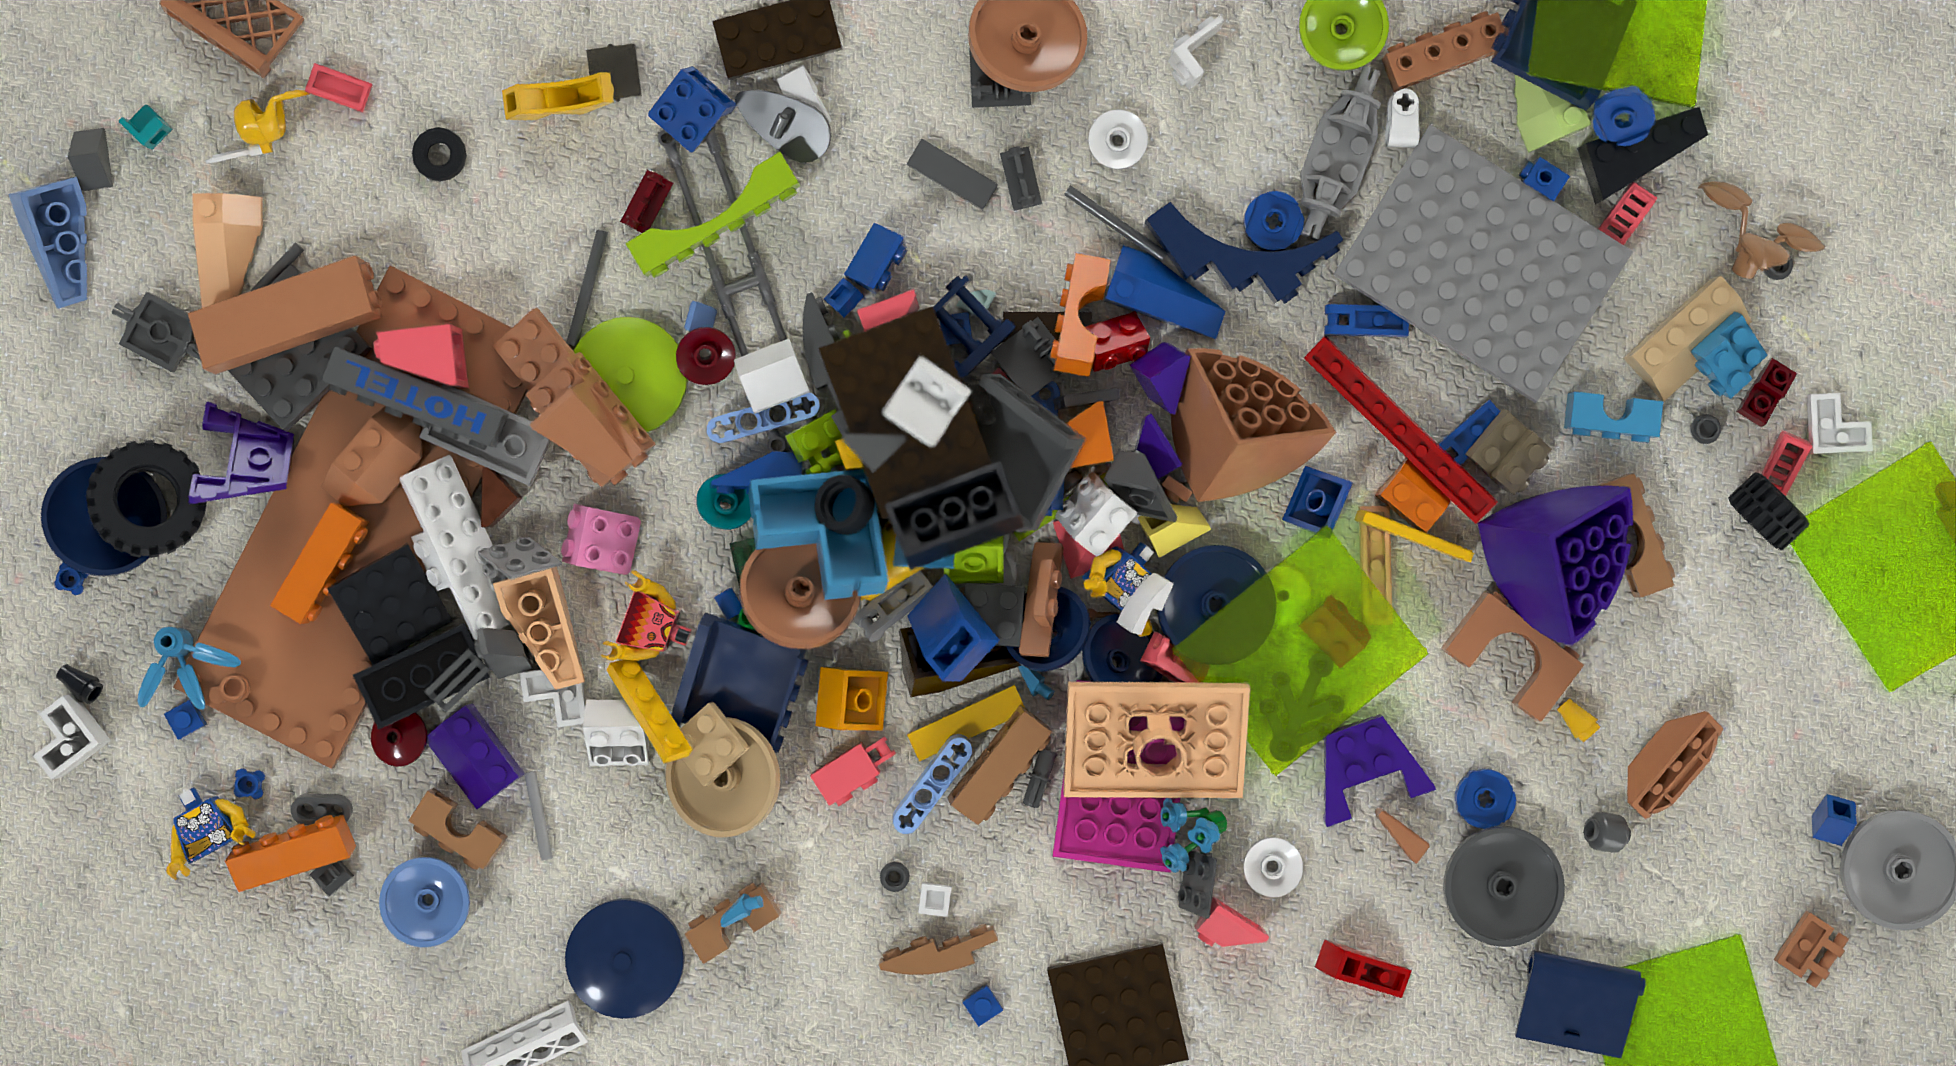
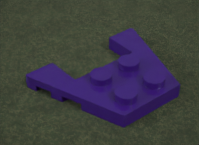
[189,402,294,504]
[1323,714,1436,827]

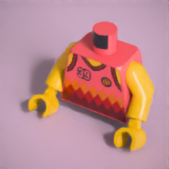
[601,570,692,661]

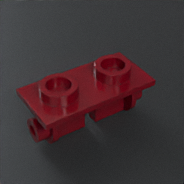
[620,169,674,233]

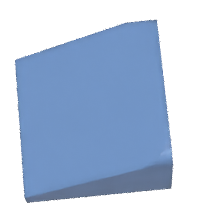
[684,301,717,332]

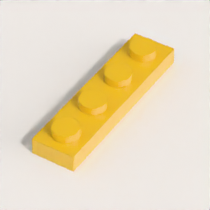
[606,660,693,763]

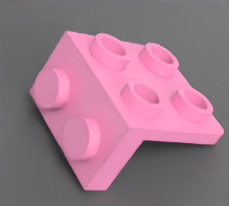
[561,504,641,575]

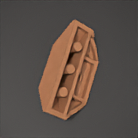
[321,406,422,506]
[1627,711,1723,819]

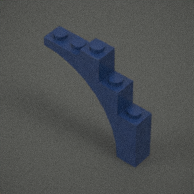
[1144,202,1344,304]

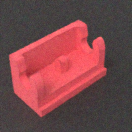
[1140,632,1209,683]

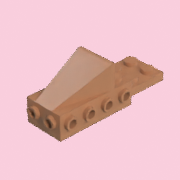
[492,308,656,488]

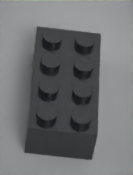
[885,461,1024,571]
[353,623,490,730]

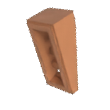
[1374,807,1430,864]

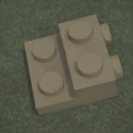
[1465,409,1552,495]

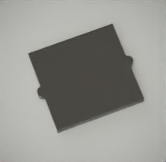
[586,44,642,102]

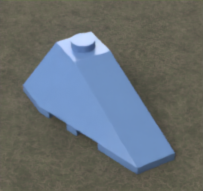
[8,177,87,309]

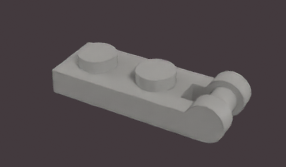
[853,571,933,642]

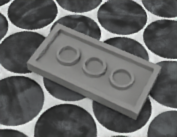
[419,383,551,486]

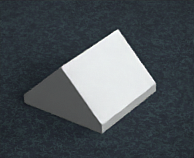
[734,338,810,414]

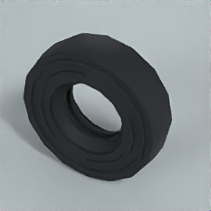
[412,127,467,181]

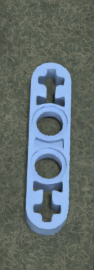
[707,393,820,443]
[892,734,972,834]

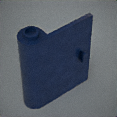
[1515,950,1645,1058]

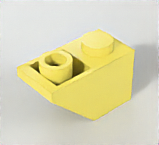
[1137,504,1211,558]

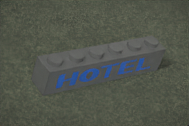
[321,346,509,451]

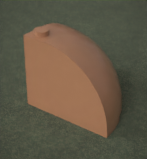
[1171,348,1336,502]

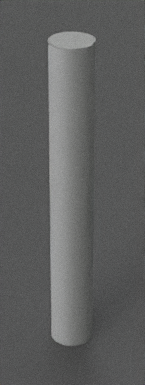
[524,771,553,861]

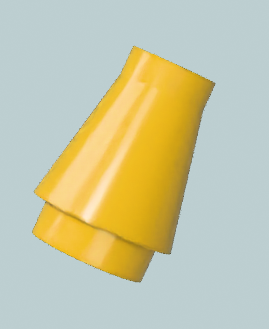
[1556,698,1601,742]

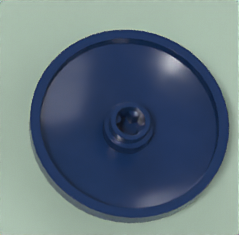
[41,457,167,577]
[1157,545,1276,665]
[565,898,685,1019]

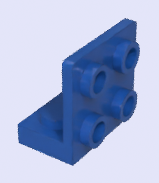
[648,66,737,153]

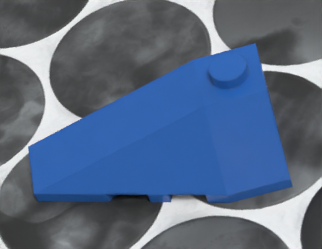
[1104,245,1226,340]

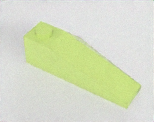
[1514,75,1591,153]

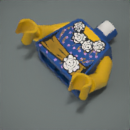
[1082,542,1154,637]
[166,787,256,881]

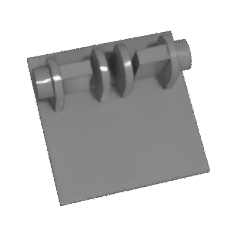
[478,537,562,580]

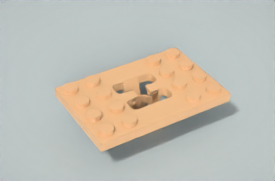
[1063,682,1250,798]

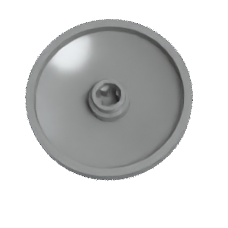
[1840,810,1956,930]

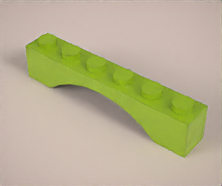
[625,152,801,278]

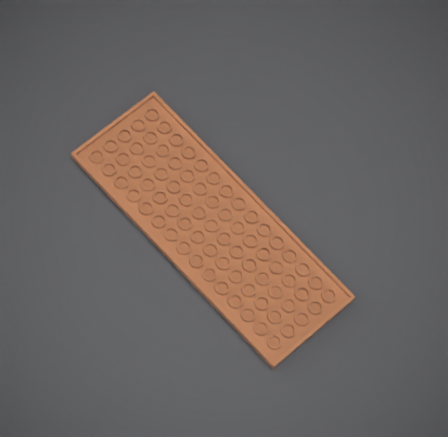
[173,265,528,769]

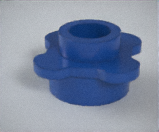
[54,563,88,595]
[234,768,265,799]

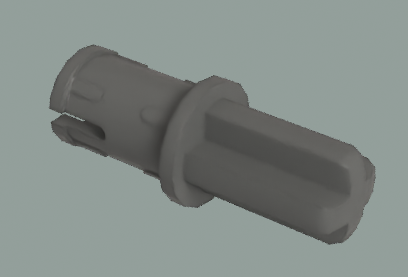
[1023,749,1057,808]

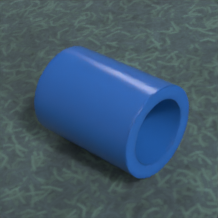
[714,587,742,620]

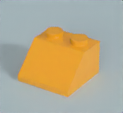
[815,667,888,731]

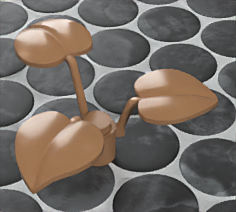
[1698,181,1826,279]

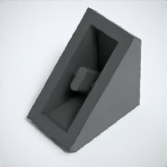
[67,128,113,191]
[843,434,905,472]

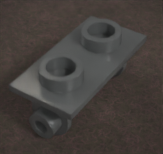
[1000,146,1042,211]

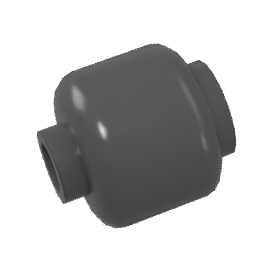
[1583,812,1631,853]

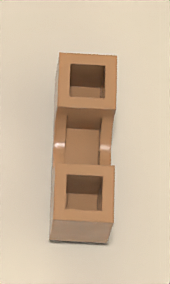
[408,788,508,870]
[685,882,781,964]

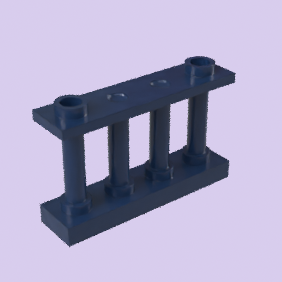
[933,275,1017,382]

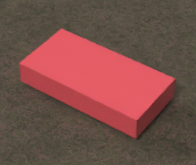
[305,63,373,113]

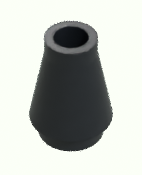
[56,664,103,704]

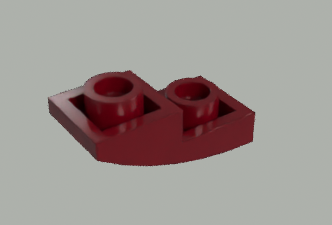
[1736,358,1797,427]

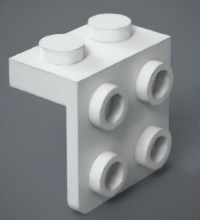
[1168,15,1225,90]
[883,356,971,446]
[1055,472,1137,557]

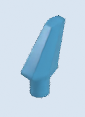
[1018,666,1055,700]
[721,894,763,928]

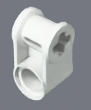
[1385,89,1420,148]

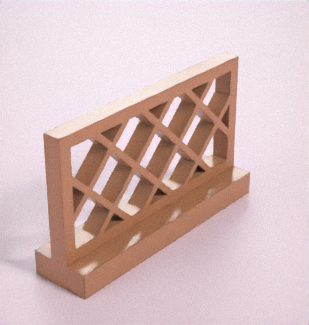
[159,0,304,79]

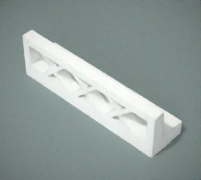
[461,1001,588,1066]

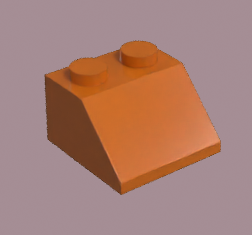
[1375,458,1451,533]

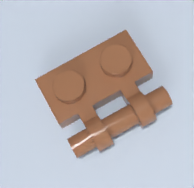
[1773,911,1849,988]

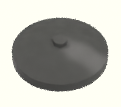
[1443,826,1565,947]

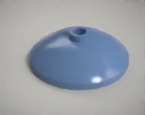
[379,857,470,947]

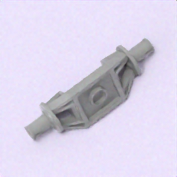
[1300,66,1381,241]

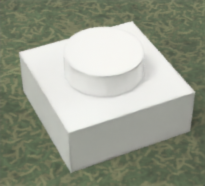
[918,882,952,917]

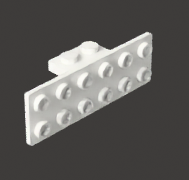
[400,455,511,640]

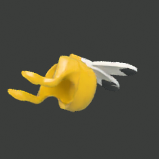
[205,90,310,164]

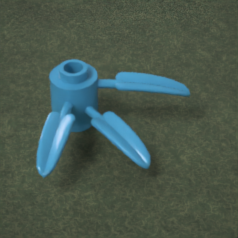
[137,627,241,710]

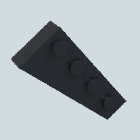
[1577,107,1709,205]

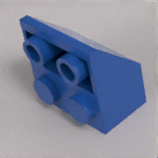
[844,223,908,295]

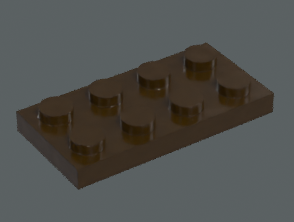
[712,0,843,80]

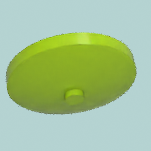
[573,317,688,433]

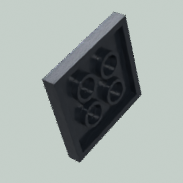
[327,543,453,665]

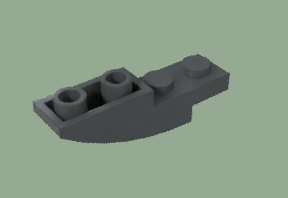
[803,292,841,410]

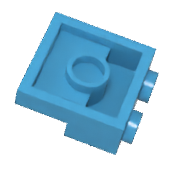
[1691,311,1768,399]

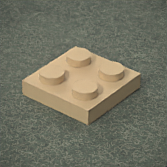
[680,702,750,787]

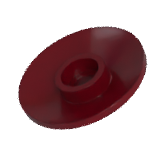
[676,327,736,385]
[371,712,427,767]

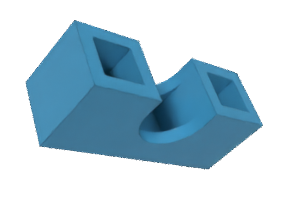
[1564,391,1664,443]

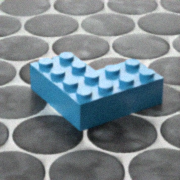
[748,469,888,600]

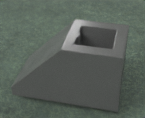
[475,628,533,679]

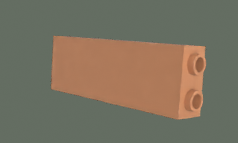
[188,255,382,375]

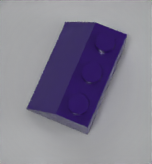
[427,703,524,810]

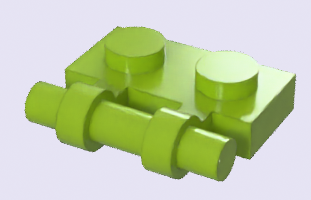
[785,409,843,475]

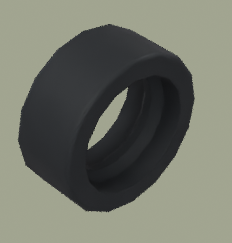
[814,474,875,535]

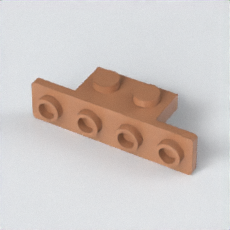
[1019,542,1064,657]

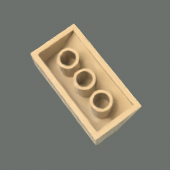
[1623,275,1752,401]

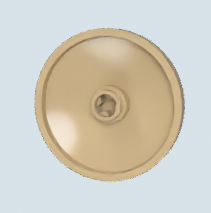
[666,717,780,837]

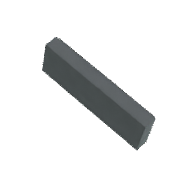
[907,139,998,211]

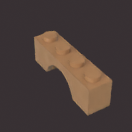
[1594,473,1675,598]

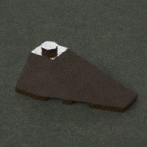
[899,627,1022,697]

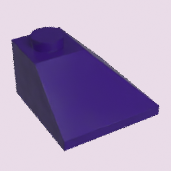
[1135,413,1182,479]

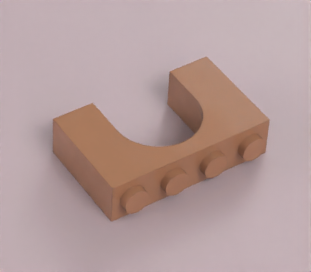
[1441,591,1584,722]

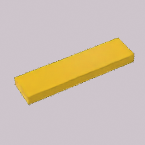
[1354,510,1474,563]
[907,684,1025,762]

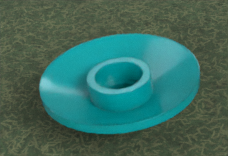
[696,474,751,530]

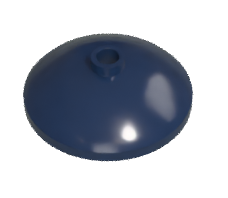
[1006,587,1091,671]
[1082,614,1163,682]

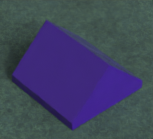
[1129,342,1191,414]

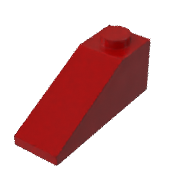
[1314,939,1412,998]

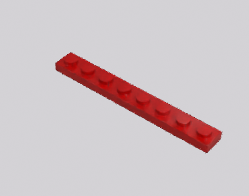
[1304,336,1498,524]

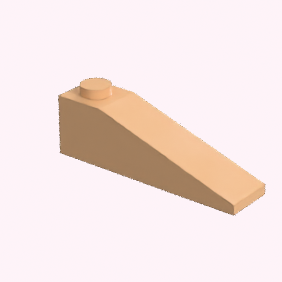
[193,193,263,308]
[493,566,585,690]

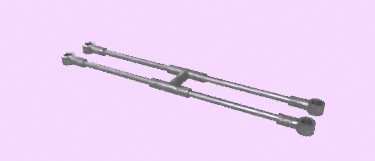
[658,124,817,452]

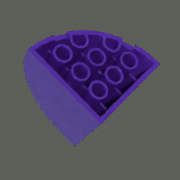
[1478,485,1633,645]

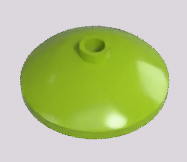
[1299,0,1389,71]

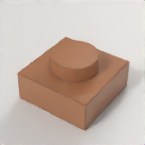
[1161,475,1193,503]

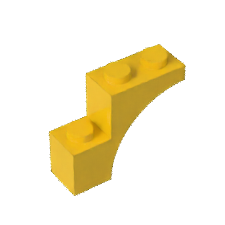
[502,72,614,120]

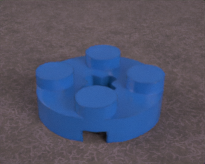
[1592,86,1655,146]
[1243,191,1304,252]
[1454,769,1516,829]

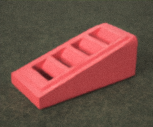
[1598,182,1657,245]
[1762,430,1812,496]

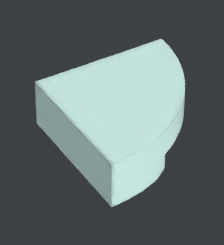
[956,290,996,317]

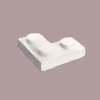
[1807,393,1873,454]
[520,670,586,728]

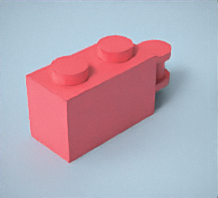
[810,736,896,806]

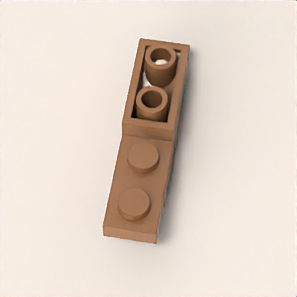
[878,924,998,975]

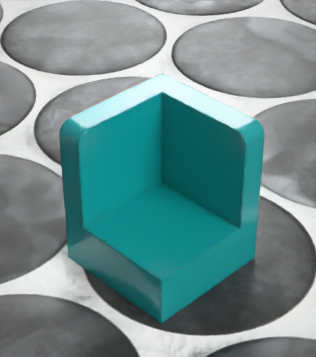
[118,105,173,150]

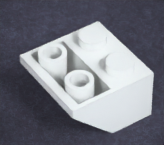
[583,699,649,766]

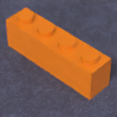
[270,503,369,624]
[225,815,356,892]

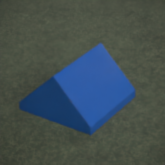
[1282,466,1353,538]

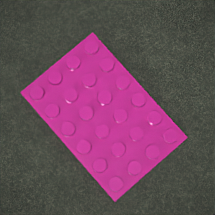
[1052,679,1185,873]

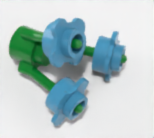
[1160,798,1227,873]

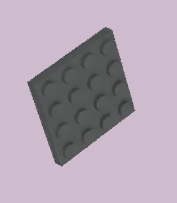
[228,264,372,432]

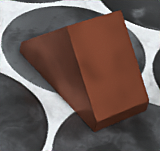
[481,467,523,527]

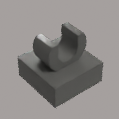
[309,861,354,897]

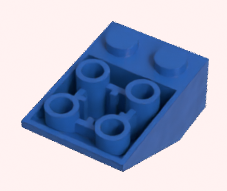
[907,574,1000,681]

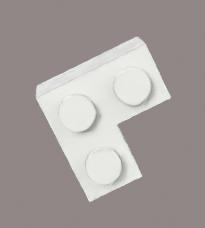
[33,694,111,780]

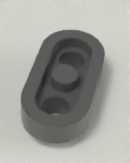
[291,793,353,825]

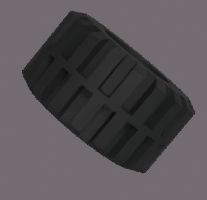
[1728,472,1810,551]

